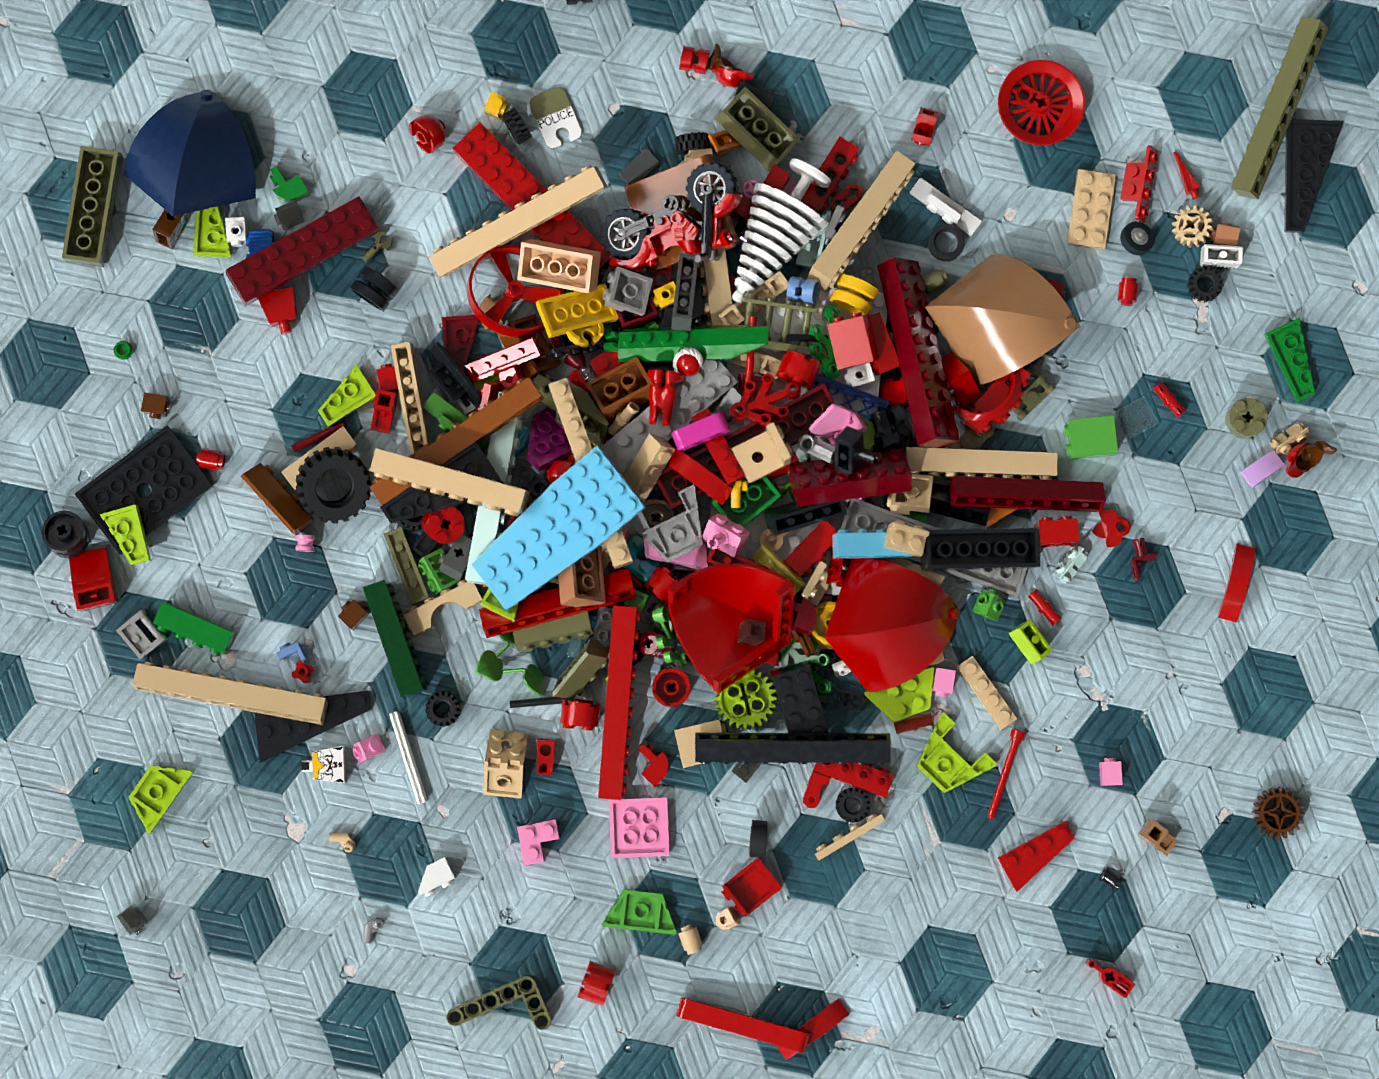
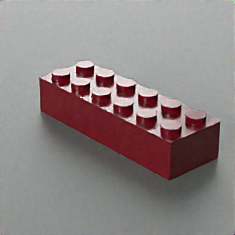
[789,449,912,507]

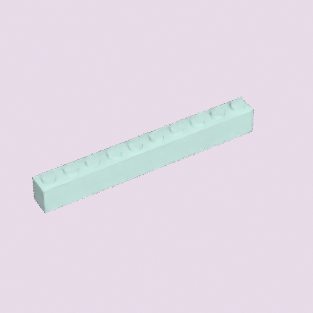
[465,392,523,585]

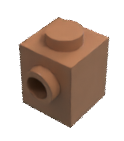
[1209,222,1240,246]

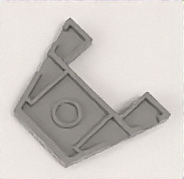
[628,485,703,562]

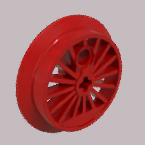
[998,60,1085,146]

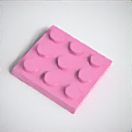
[609,798,669,858]

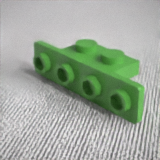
[423,392,491,452]

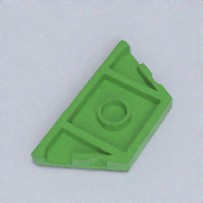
[602,890,676,935]

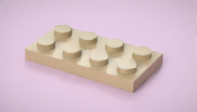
[1067,169,1116,250]

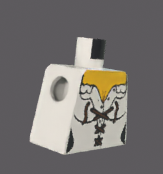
[301,746,346,783]

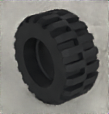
[296,447,372,523]

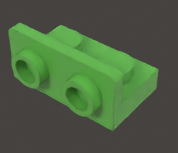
[417,548,459,595]

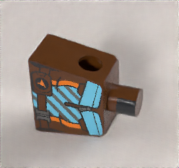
[152,209,186,250]

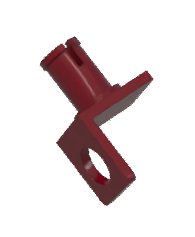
[1130,538,1158,583]

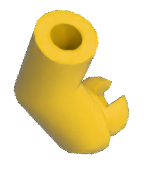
[731,480,748,508]

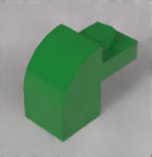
[270,166,310,203]

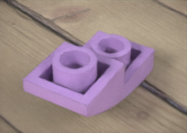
[1240,450,1285,488]

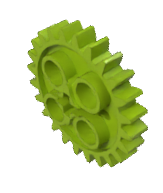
[714,670,777,731]

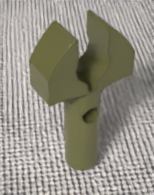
[362,231,392,262]

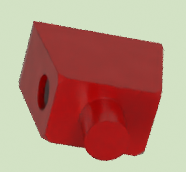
[258,287,298,335]

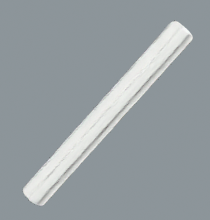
[389,711,427,804]

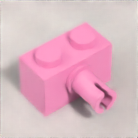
[702,513,750,557]

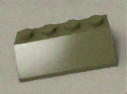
[715,87,800,171]

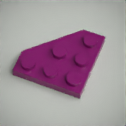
[527,408,573,471]

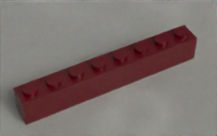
[949,476,1106,512]

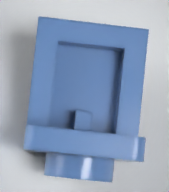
[276,642,308,662]

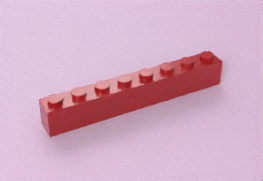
[479,569,636,638]

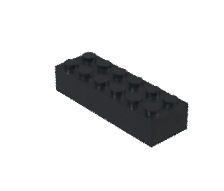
[921,528,1040,570]

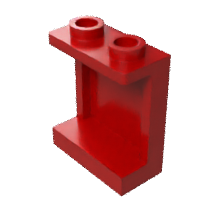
[721,857,782,917]

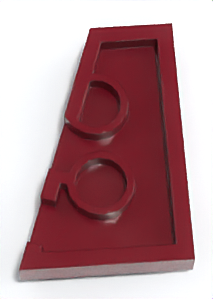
[442,315,479,373]

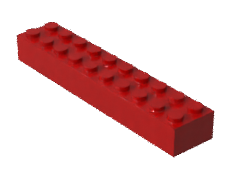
[453,122,613,273]

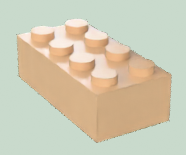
[518,239,601,293]

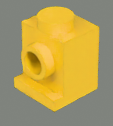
[484,92,510,121]

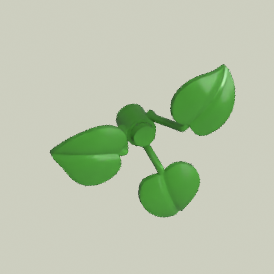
[475,631,545,696]

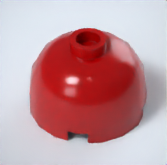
[409,115,446,154]

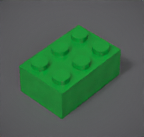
[711,476,781,527]

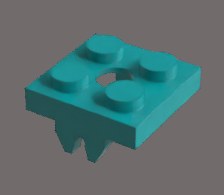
[622,534,662,583]

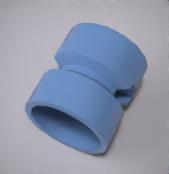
[787,276,820,305]

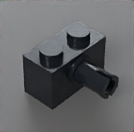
[834,426,879,475]

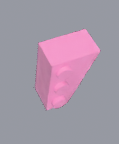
[644,531,708,570]

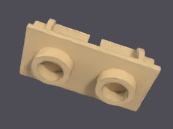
[1269,423,1309,456]

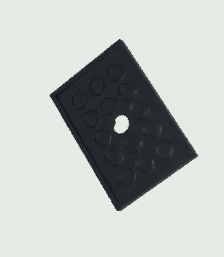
[75,425,214,555]

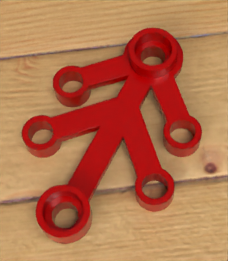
[730,373,801,427]

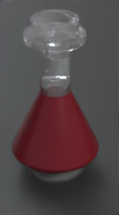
[564,351,598,383]

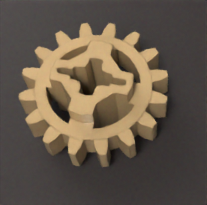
[1172,205,1214,248]

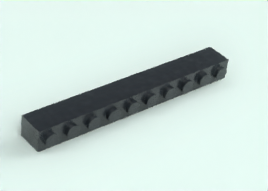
[695,733,891,765]

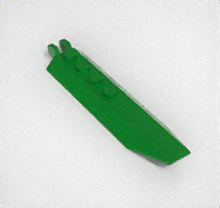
[603,325,769,363]

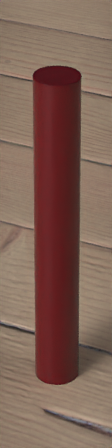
[291,421,346,452]

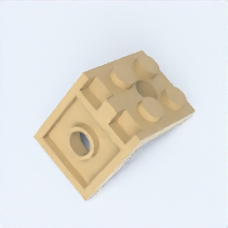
[732,423,793,484]
[483,729,528,798]

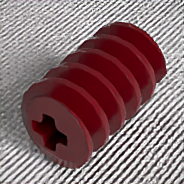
[638,631,675,658]

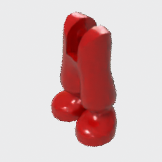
[647,370,684,426]

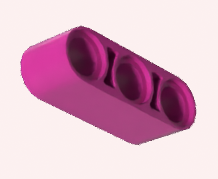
[671,412,730,452]

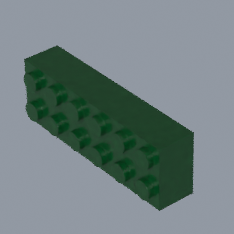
[363,579,427,698]

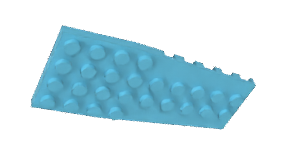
[472,446,646,610]

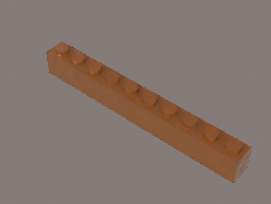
[370,377,544,506]

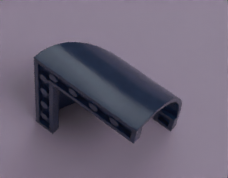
[124,90,256,216]

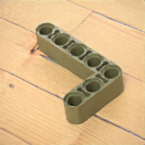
[446,975,552,1030]

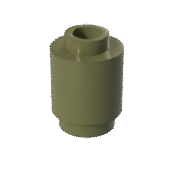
[921,269,948,294]

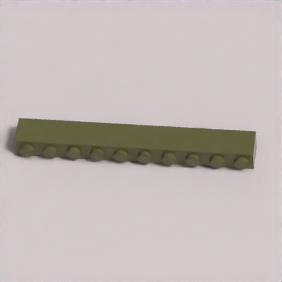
[1231,17,1329,200]

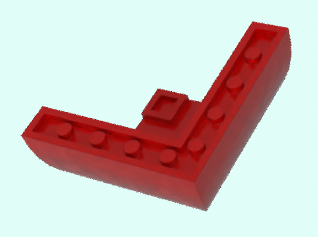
[824,558,960,692]
[668,563,795,694]

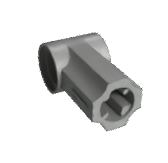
[798,435,835,464]

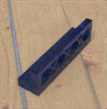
[812,374,890,422]

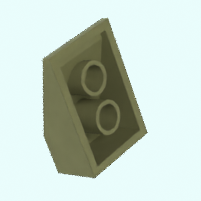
[555,383,609,447]

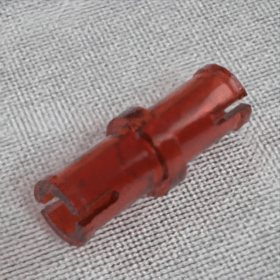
[894,713,934,735]

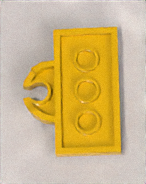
[535,284,619,347]

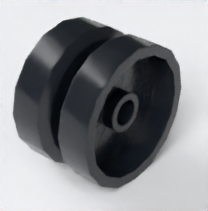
[350,266,399,312]
[42,510,90,559]

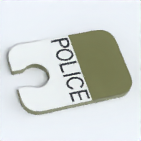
[530,87,581,149]

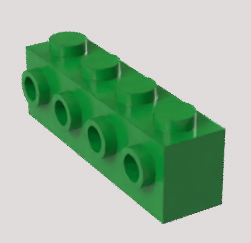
[153,602,236,656]

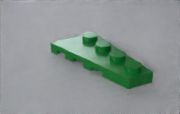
[1264,318,1315,403]

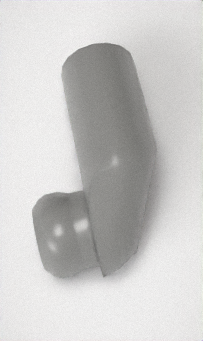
[362,918,384,944]

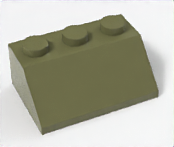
[552,638,609,700]

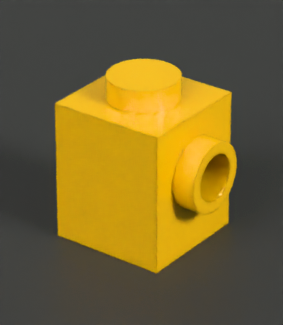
[651,281,676,311]

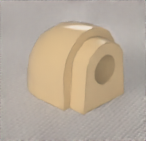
[716,907,741,930]

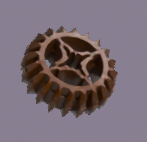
[1252,787,1305,839]

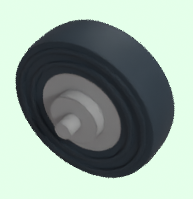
[1120,221,1155,255]

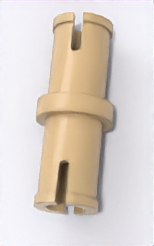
[608,402,639,436]

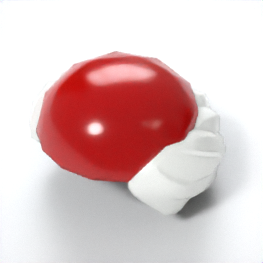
[673,347,703,377]

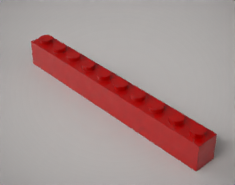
[598,604,640,800]

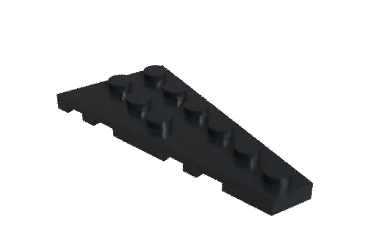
[1284,119,1344,233]
[380,442,504,524]
[254,691,371,762]

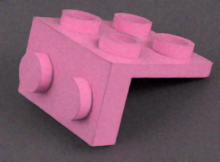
[809,404,867,446]

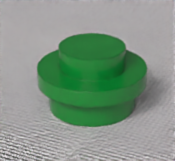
[114,341,133,360]

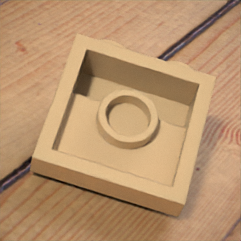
[887,474,933,515]

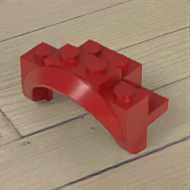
[952,368,1031,434]

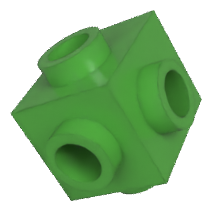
[973,589,1006,622]

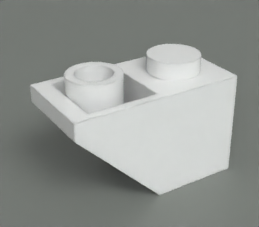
[418,857,456,897]

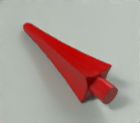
[1173,152,1200,200]

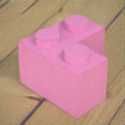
[517,820,560,866]

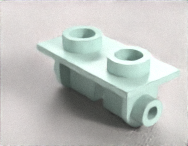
[1052,545,1088,584]

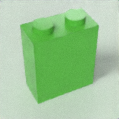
[1063,415,1118,460]

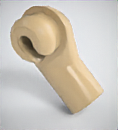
[329,833,355,852]

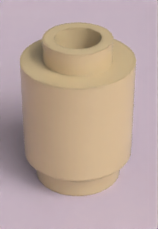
[678,924,702,955]

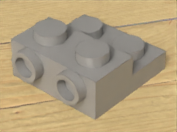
[603,267,653,316]

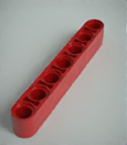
[676,997,810,1053]

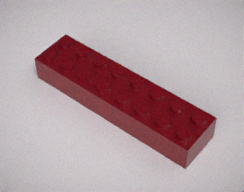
[226,196,379,307]

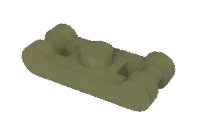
[1010,374,1056,421]

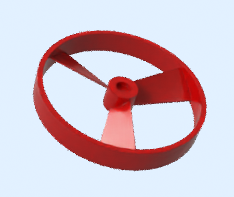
[466,245,563,337]

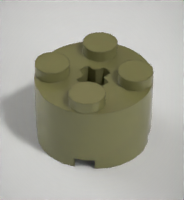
[1225,398,1268,439]

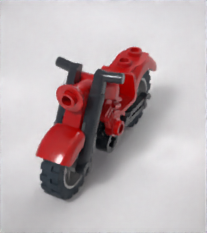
[600,163,743,273]

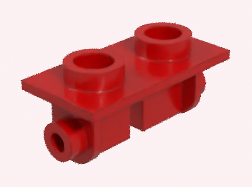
[826,549,850,587]

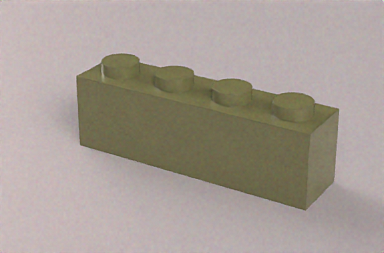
[513,611,594,652]

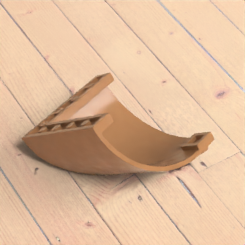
[925,254,1080,385]

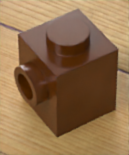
[141,392,172,419]
[338,600,369,630]

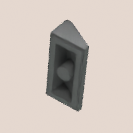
[619,148,660,185]
[709,387,748,423]

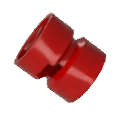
[679,45,710,75]

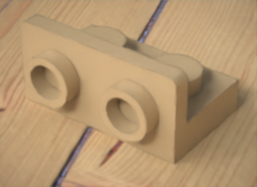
[883,521,930,557]
[800,561,829,606]

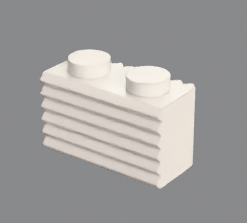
[1200,244,1243,269]

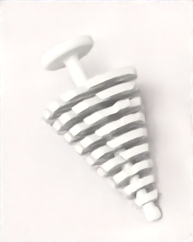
[732,159,831,303]

